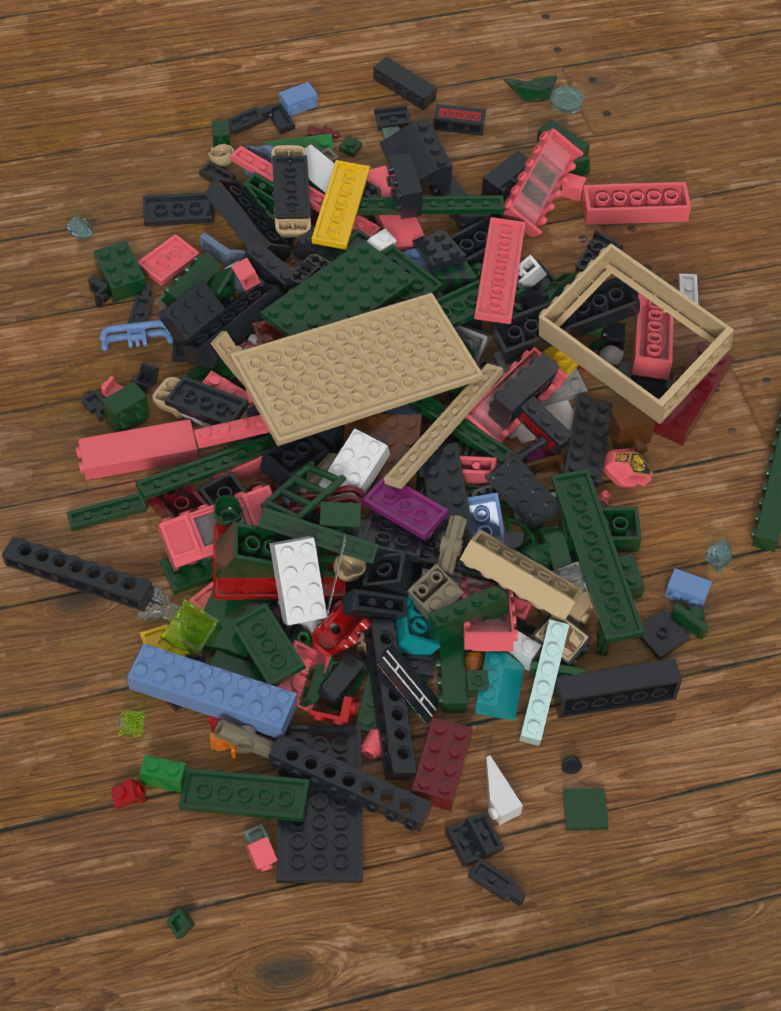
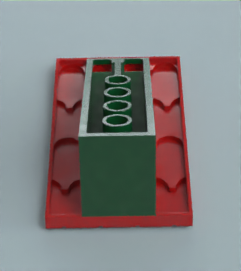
[213,522,346,600]

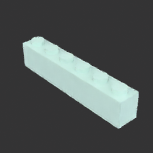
[519,620,569,746]

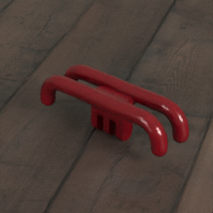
[288,485,364,517]

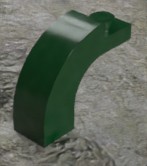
[536,525,573,583]

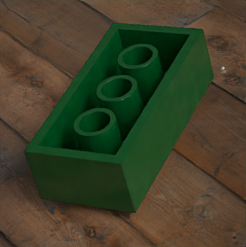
[559,507,642,553]

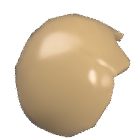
[208,144,234,167]
[333,555,366,582]

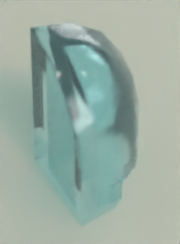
[65,214,96,239]
[705,539,733,571]

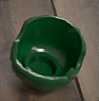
[213,495,243,527]

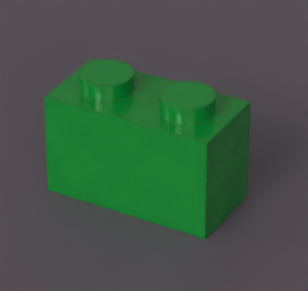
[139,755,187,793]

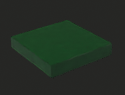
[562,788,609,831]

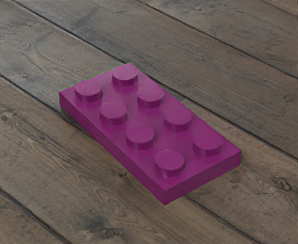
[362,474,449,540]

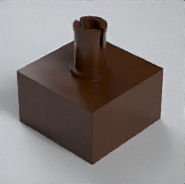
[608,406,656,455]

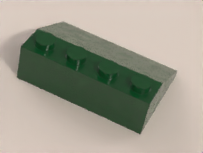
[188,589,274,661]

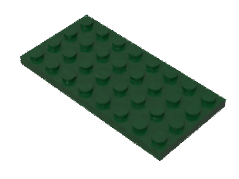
[260,240,416,337]

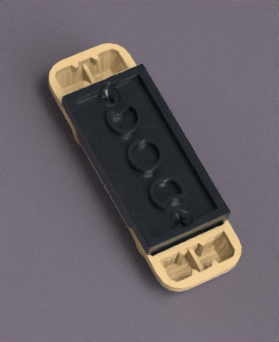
[271,145,311,237]
[153,376,251,441]

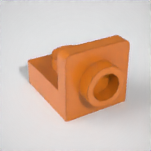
[210,733,239,759]

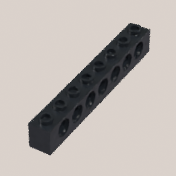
[2,537,155,612]
[364,619,417,780]
[269,734,432,832]

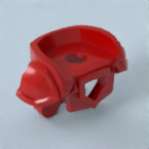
[311,600,371,657]

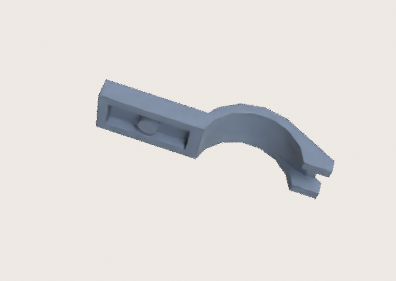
[200,232,261,278]

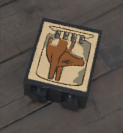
[530,614,592,667]

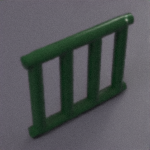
[260,461,347,520]

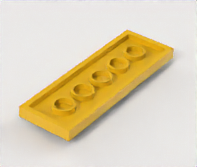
[312,160,370,250]

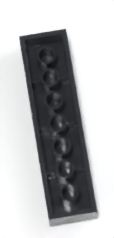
[491,277,640,364]

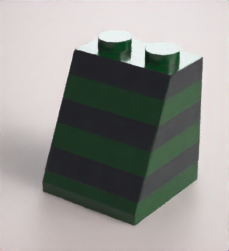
[422,261,477,299]

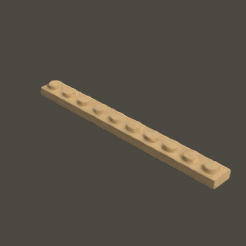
[384,363,504,489]

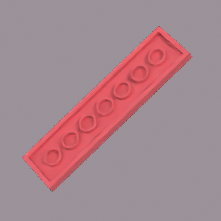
[474,217,526,324]

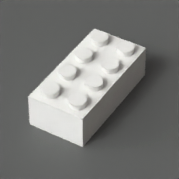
[318,429,390,503]
[269,536,327,625]

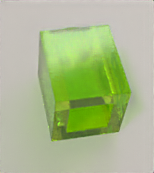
[118,710,145,737]

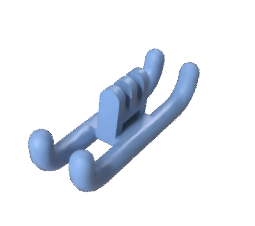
[100,320,173,351]

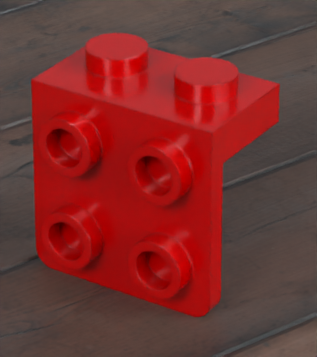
[308,695,361,725]

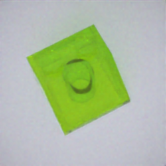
[160,599,219,654]

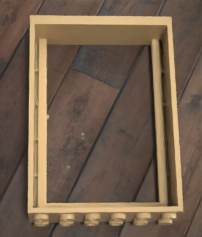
[539,244,734,424]

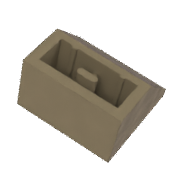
[407,564,464,620]

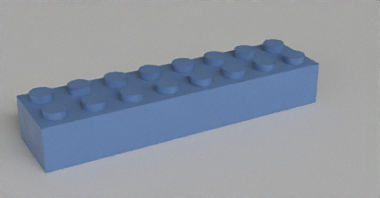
[127,644,297,738]

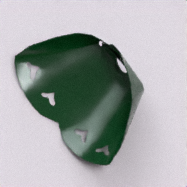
[503,76,557,102]

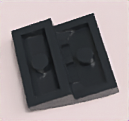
[444,813,504,867]

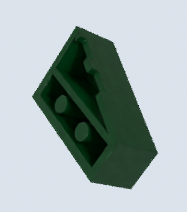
[244,172,275,224]

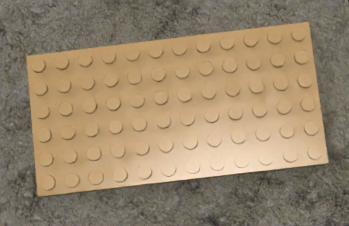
[230,293,483,446]

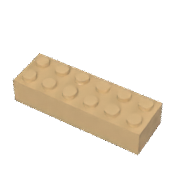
[460,529,583,621]

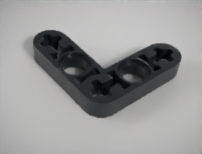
[288,254,331,288]

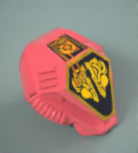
[603,449,653,488]

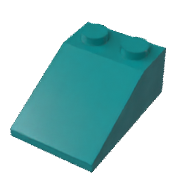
[394,595,440,656]

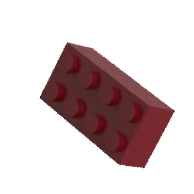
[146,485,218,542]
[411,717,473,811]

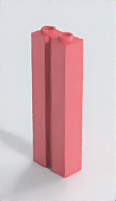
[367,165,424,252]
[76,419,198,480]

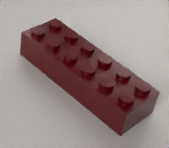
[653,342,732,446]

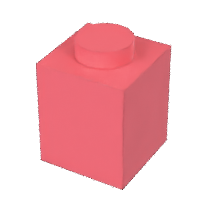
[561,173,587,201]
[231,258,261,291]
[245,837,277,872]

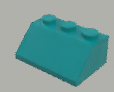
[475,651,525,721]

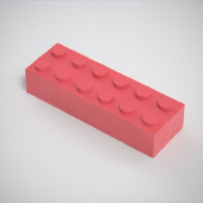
[581,182,691,225]
[632,293,674,380]

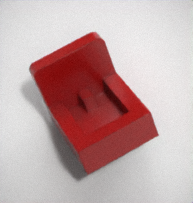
[111,778,147,809]

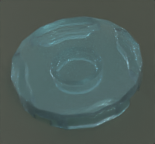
[550,86,584,114]

